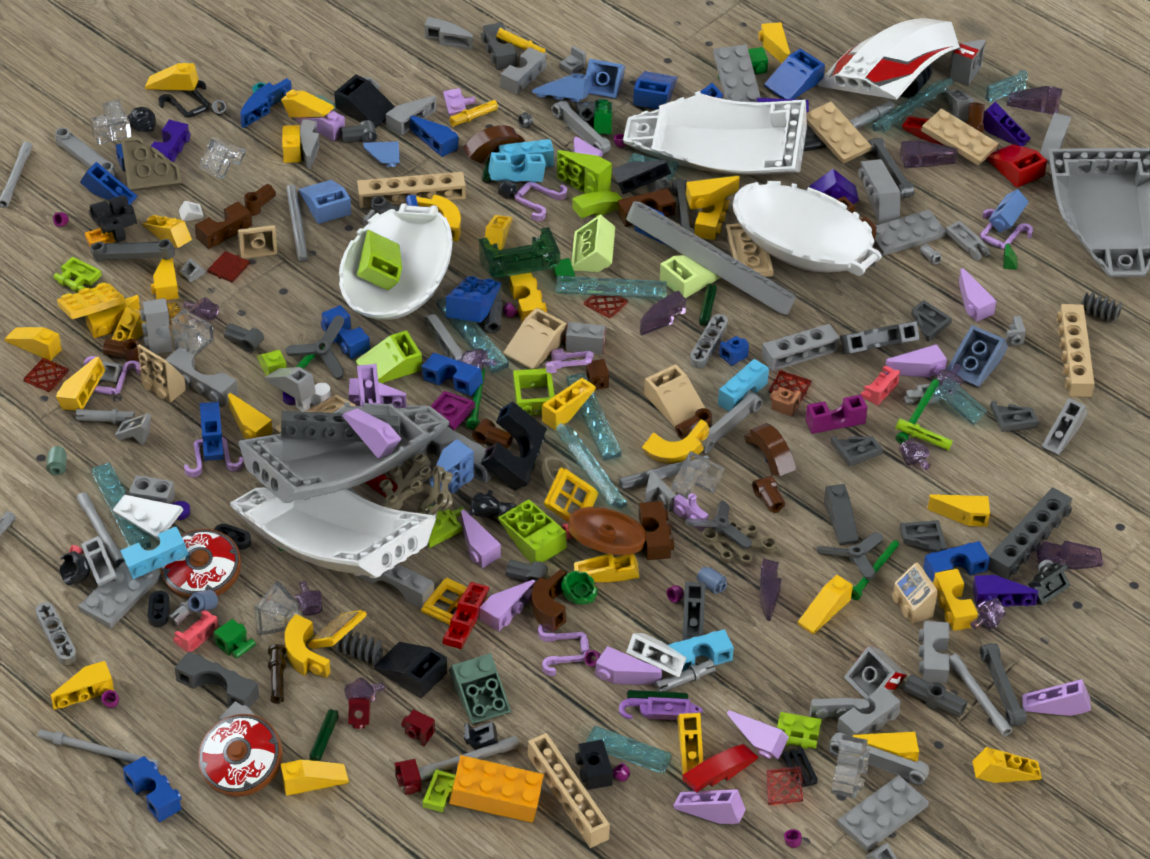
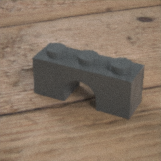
[481,22,517,70]

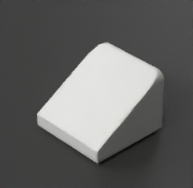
[179,201,204,221]

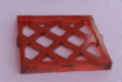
[583,286,628,319]
[23,358,69,392]
[768,370,812,402]
[767,766,803,805]

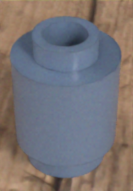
[697,567,727,594]
[188,590,218,613]

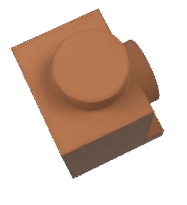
[770,387,801,417]

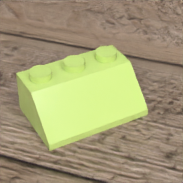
[571,214,615,272]

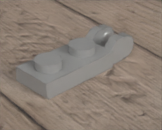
[945,221,990,261]
[809,698,870,719]

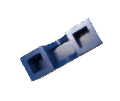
[321,305,370,359]
[421,353,483,396]
[923,541,990,582]
[123,756,182,822]

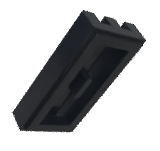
[782,747,818,789]

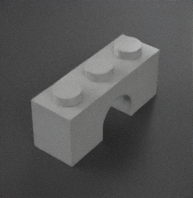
[500,47,547,94]
[140,298,173,354]
[918,621,949,683]
[837,686,901,739]

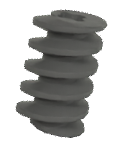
[1081,292,1122,323]
[337,630,383,666]

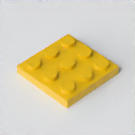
[57,283,125,320]

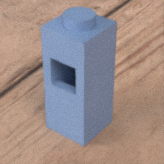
[989,189,1029,233]

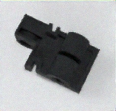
[89,195,137,242]

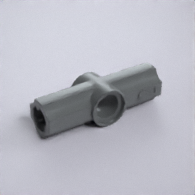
[485,286,502,333]
[903,675,968,717]

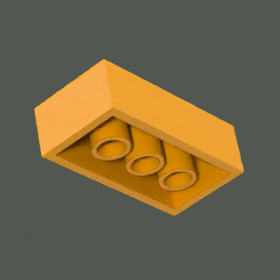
[449,755,544,823]

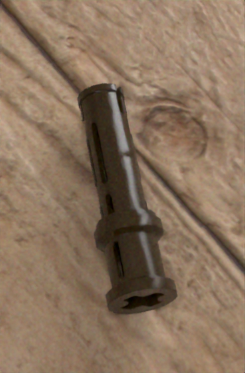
[268,644,286,704]

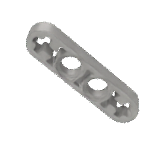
[425,313,465,363]
[690,314,728,368]
[35,602,77,666]

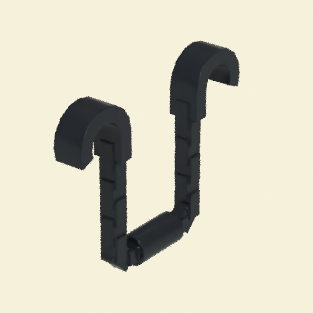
[159,80,210,117]

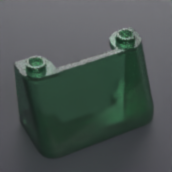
[479,227,561,278]

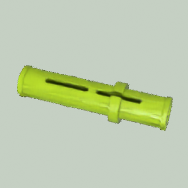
[895,418,953,451]

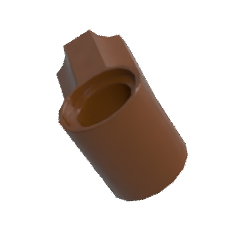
[966,102,985,133]
[244,184,276,216]
[103,339,139,362]
[675,408,712,440]
[472,419,513,449]
[752,475,785,513]

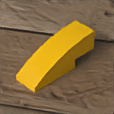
[574,554,640,582]

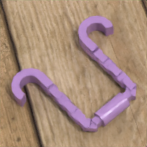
[515,181,567,221]
[980,209,1033,249]
[545,348,594,373]
[84,356,141,395]
[184,437,244,477]
[538,625,589,676]

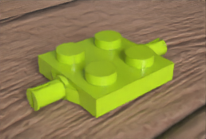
[420,505,464,548]

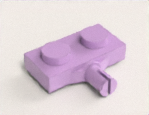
[443,88,476,117]
[673,493,709,532]

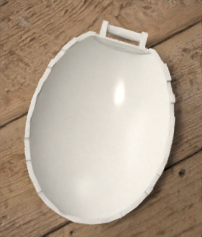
[733,181,882,276]
[339,203,452,320]

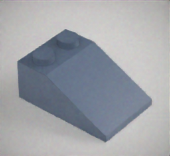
[945,325,1008,388]

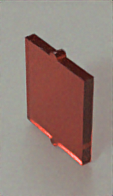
[207,251,250,283]

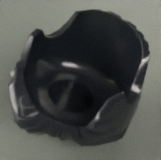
[127,107,156,132]
[60,551,90,585]

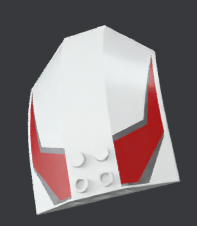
[817,18,960,100]

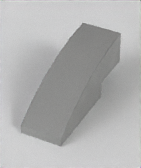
[425,17,473,50]
[1040,113,1071,163]
[300,119,320,169]
[81,536,117,586]

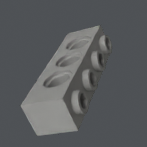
[762,323,840,372]

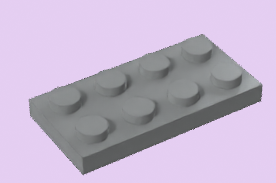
[713,44,761,102]
[874,209,947,256]
[78,561,162,629]
[837,775,929,851]

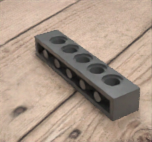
[281,411,399,442]
[988,487,1072,579]

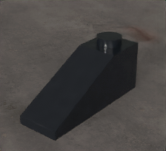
[612,160,672,194]

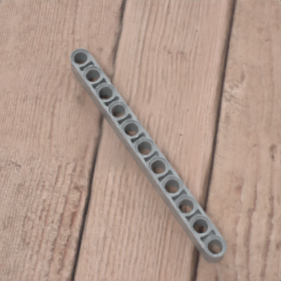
[627,201,796,315]

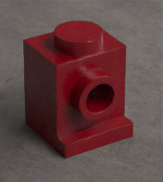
[348,697,371,729]
[401,709,435,746]
[394,759,421,795]

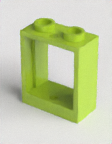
[513,368,555,415]

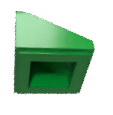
[1003,243,1017,270]
[552,258,576,283]

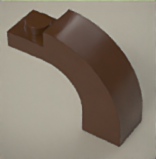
[463,125,525,164]
[744,423,796,476]
[532,569,567,633]

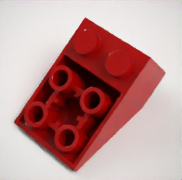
[986,144,1047,188]

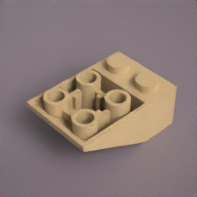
[503,308,567,369]
[138,344,186,403]
[644,364,705,427]

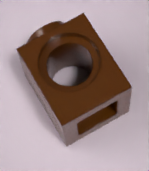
[585,359,609,390]

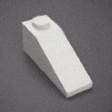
[626,633,687,677]

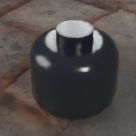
[498,179,517,199]

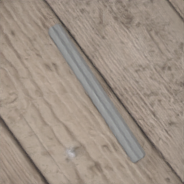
[286,185,308,262]

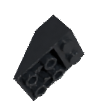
[334,74,395,128]
[373,642,447,699]

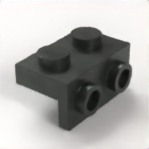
[1028,563,1071,605]

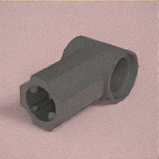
[576,102,594,121]
[341,120,377,143]
[224,323,264,353]
[505,560,548,583]

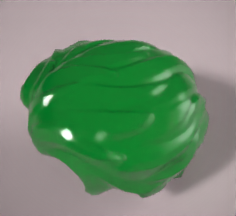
[561,570,598,605]

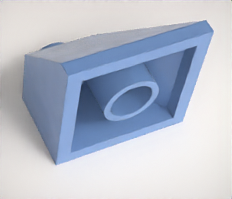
[586,59,625,99]
[363,141,400,167]

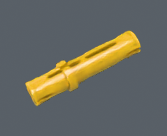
[496,27,546,53]
[449,100,498,127]

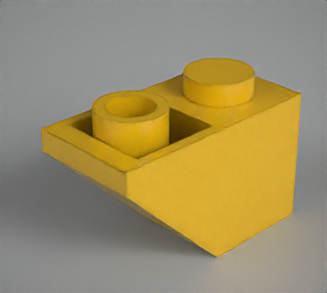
[112,307,145,341]

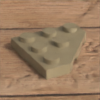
[121,136,182,191]

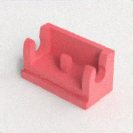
[861,366,900,406]
[173,610,218,653]

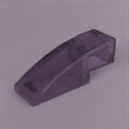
[640,290,686,336]
[1036,540,1103,569]
[759,559,782,621]

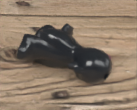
[468,490,517,517]

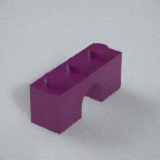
[805,395,868,434]

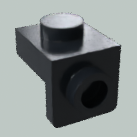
[463,722,498,750]

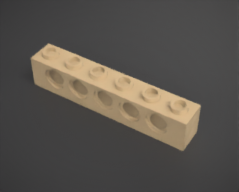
[357,172,466,208]
[1056,304,1094,397]
[528,733,610,848]

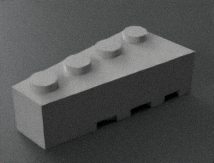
[858,159,901,225]

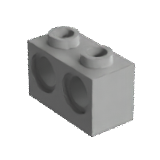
[129,475,175,504]

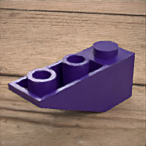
[983,102,1031,147]
[972,575,1038,607]

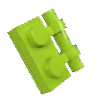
[53,257,102,292]
[777,712,821,749]

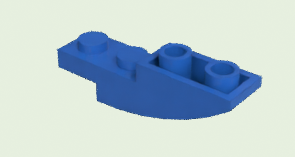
[240,78,292,128]
[200,401,224,461]

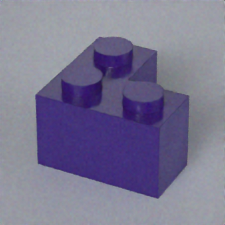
[806,169,859,204]

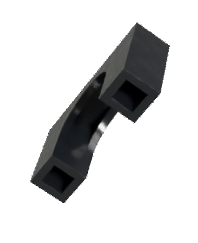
[481,401,547,491]

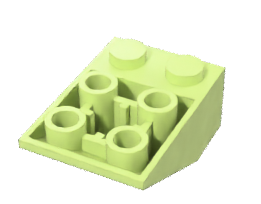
[660,255,721,299]

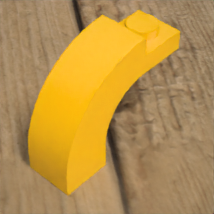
[416,194,461,242]
[642,419,710,464]
[285,614,331,678]

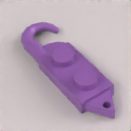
[619,697,703,720]

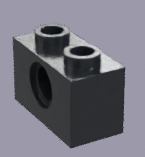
[575,740,613,790]

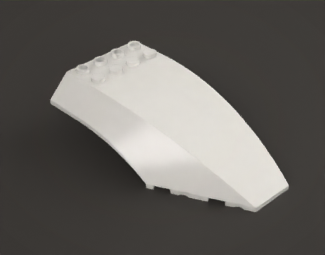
[623,91,807,175]
[230,487,436,578]

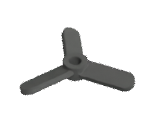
[286,315,344,378]
[685,500,752,549]
[817,532,883,580]

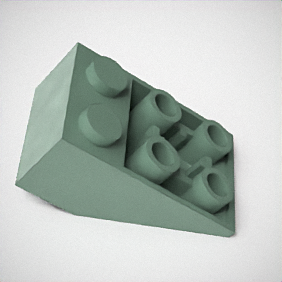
[448,653,511,724]

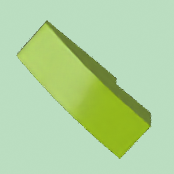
[572,191,623,219]

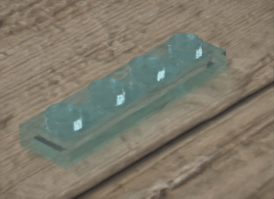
[586,726,672,774]

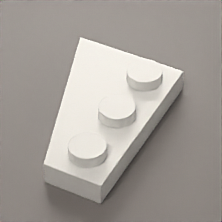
[113,495,183,540]

